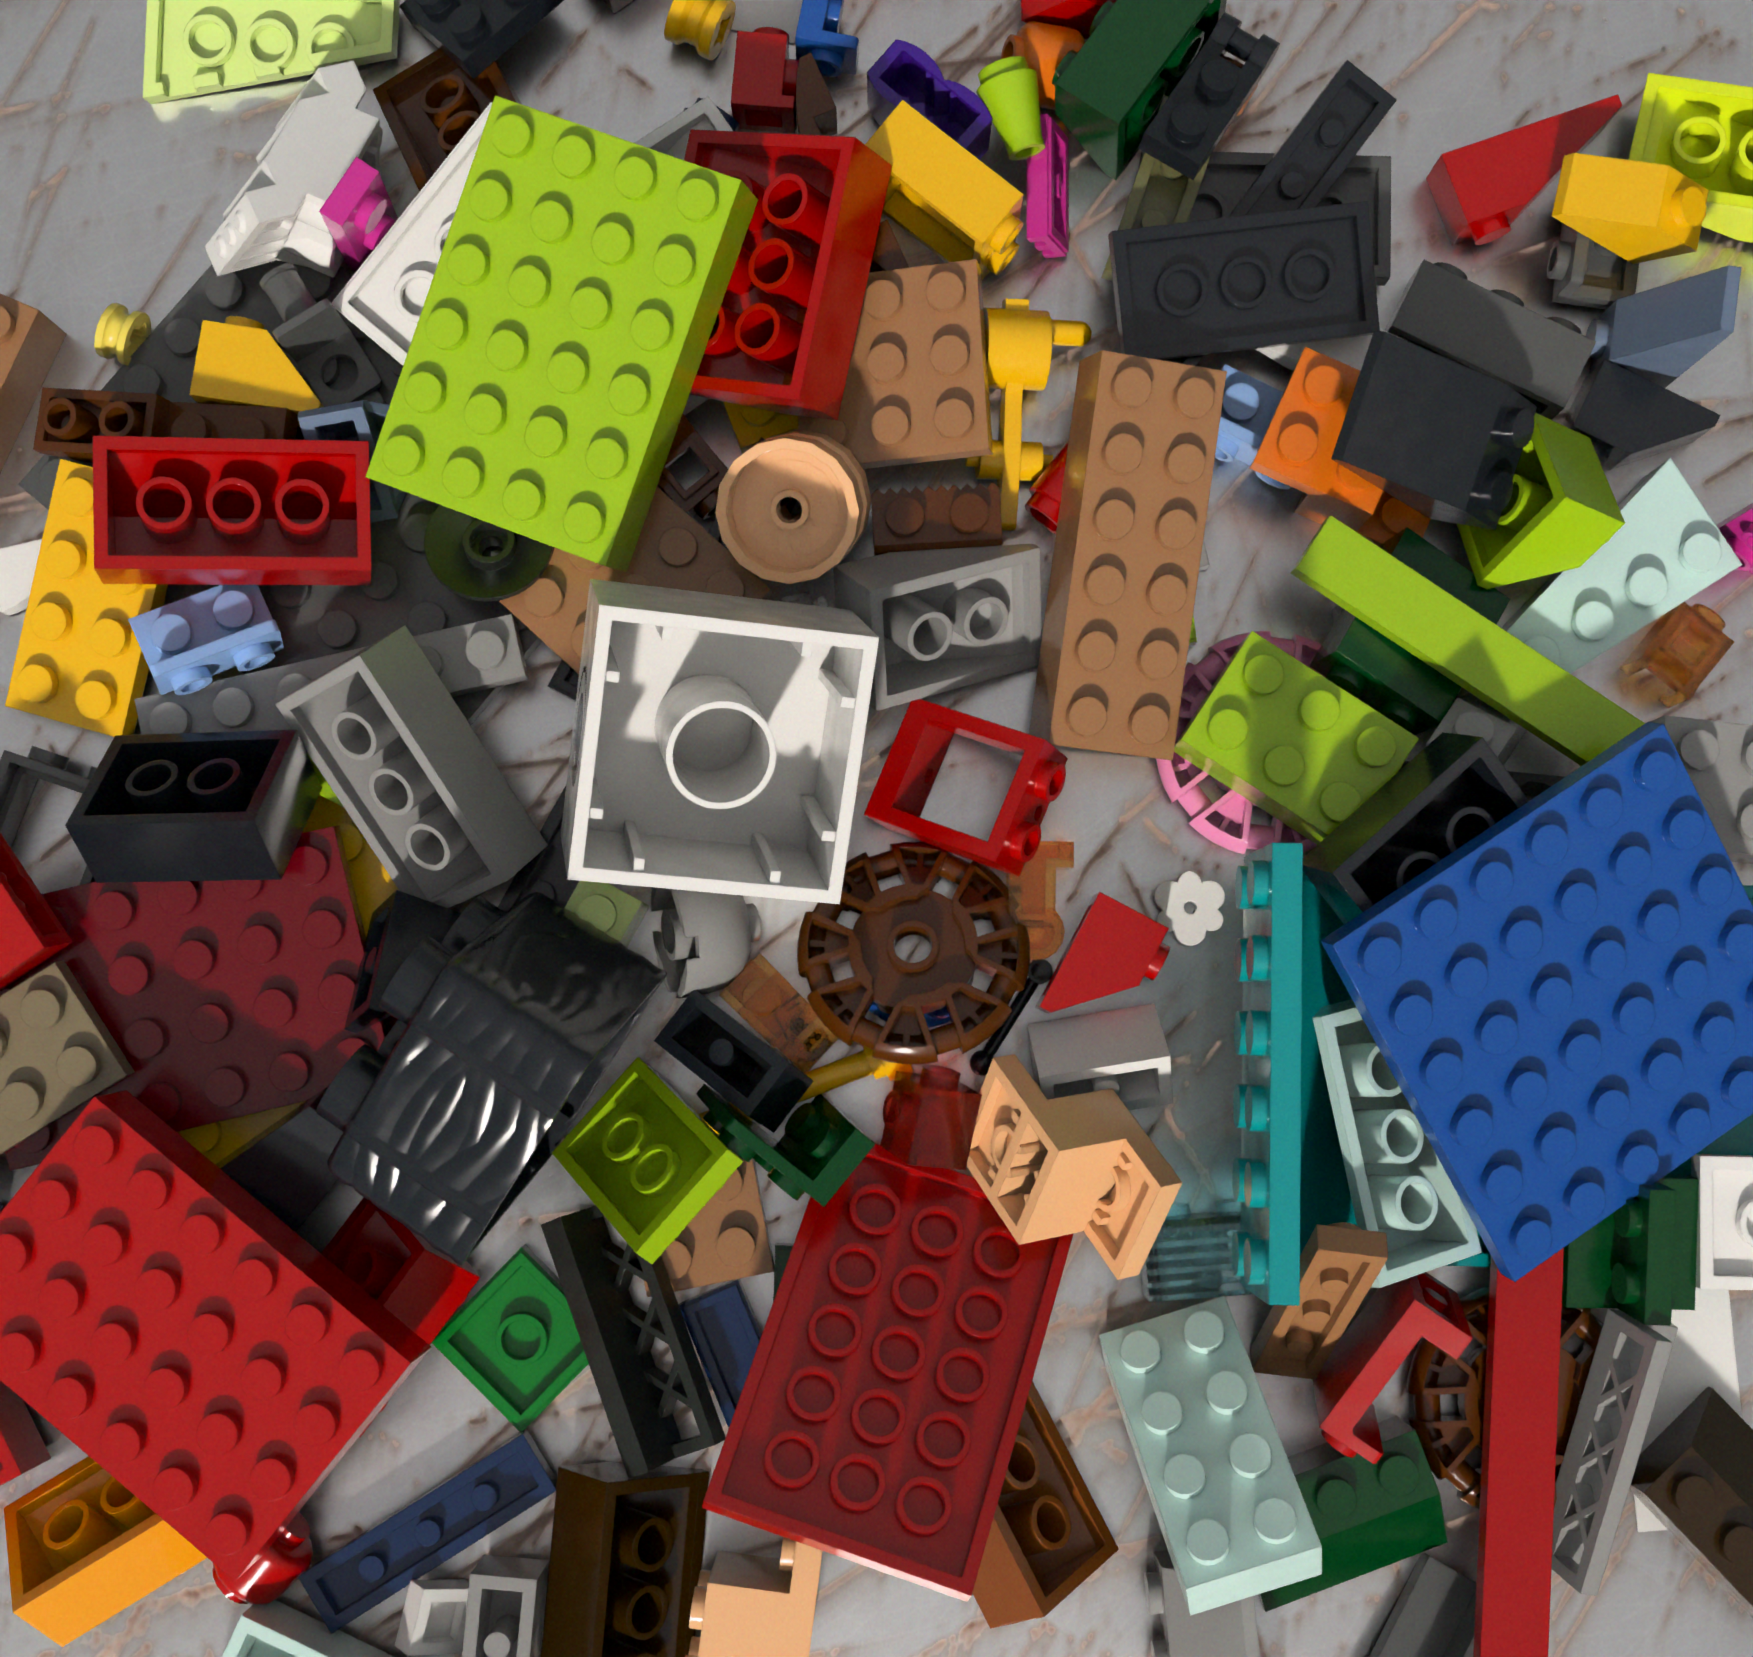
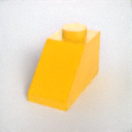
[1552,153,1709,264]
[189,316,324,427]

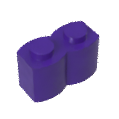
[867,40,992,160]

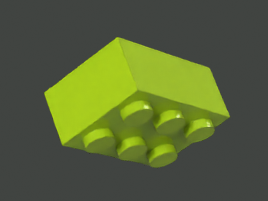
[1174,631,1419,845]

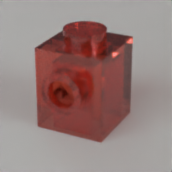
[880,1065,982,1170]

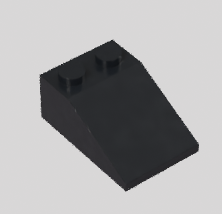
[1331,331,1537,530]

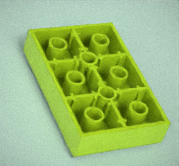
[365,95,758,572]

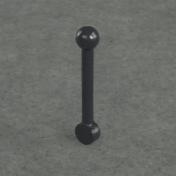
[970,959,1053,1076]

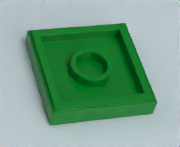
[432,1245,589,1433]

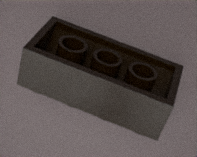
[1630,1386,1753,1618]
[541,1461,709,1657]

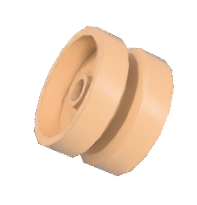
[715,429,871,584]

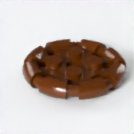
[797,842,1030,1064]
[1406,1286,1604,1510]

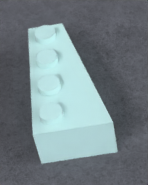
[1502,458,1743,674]

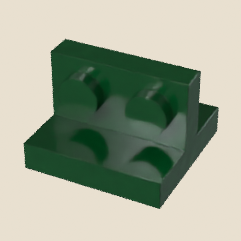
[1562,1174,1699,1325]

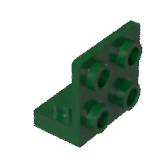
[696,1084,875,1206]

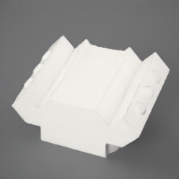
[205,60,383,278]

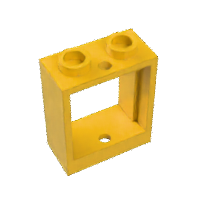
[865,100,1024,281]

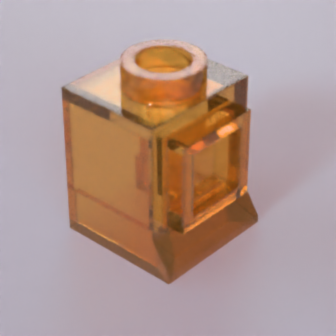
[1619,602,1734,708]

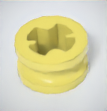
[94,303,151,366]

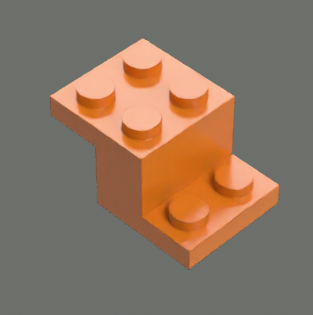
[1250,347,1431,546]

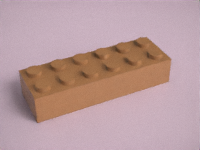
[1029,350,1227,761]

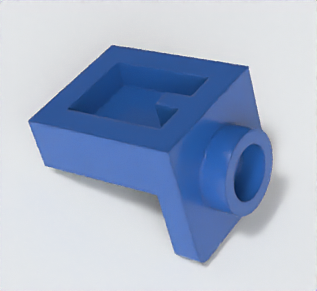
[795,0,859,77]

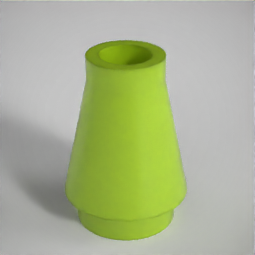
[976,56,1045,161]

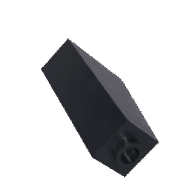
[215,1087,343,1232]

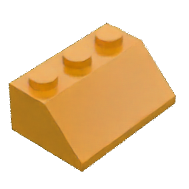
[4,1456,207,1647]

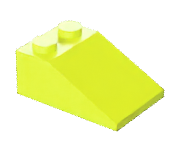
[1628,73,1753,243]

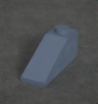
[1586,265,1742,388]

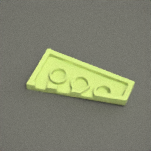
[143,0,400,104]

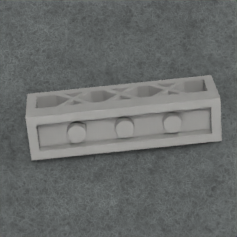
[1552,1309,1678,1596]

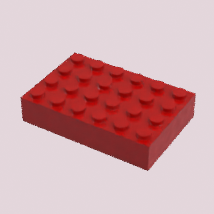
[0,1090,431,1581]

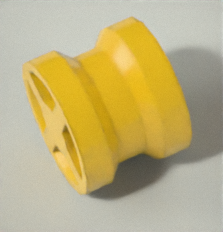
[664,0,736,61]

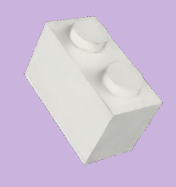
[1027,1003,1173,1110]

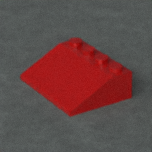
[684,129,892,420]

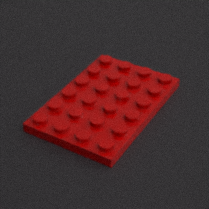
[702,1144,1074,1602]

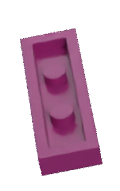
[319,157,398,273]

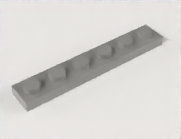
[135,614,529,735]

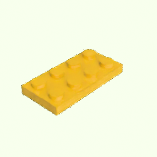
[5,459,168,737]

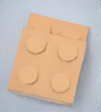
[957,1054,1183,1280]
[685,1537,823,1657]

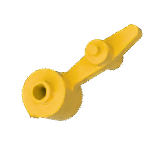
[965,298,1092,531]

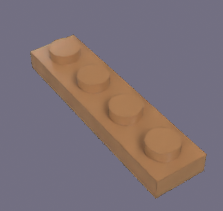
[1251,1222,1388,1380]

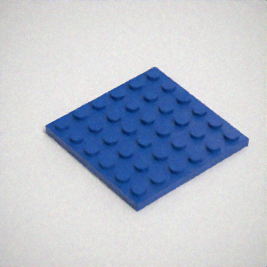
[1320,722,1753,1282]

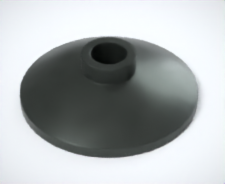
[424,505,554,601]

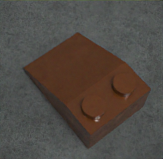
[373,49,522,192]

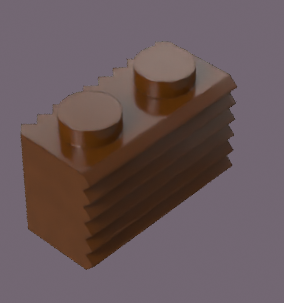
[871,482,1003,556]

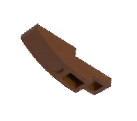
[33,387,298,463]

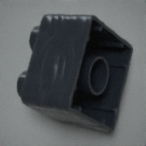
[316,892,667,1266]

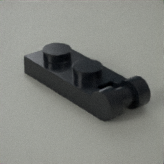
[1138,12,1280,180]

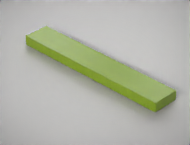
[1290,515,1645,766]

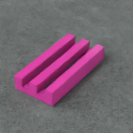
[1027,114,1069,259]

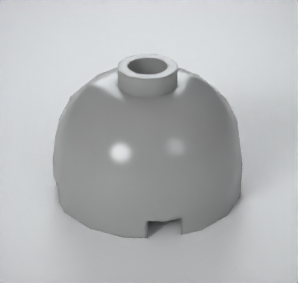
[651,887,761,999]

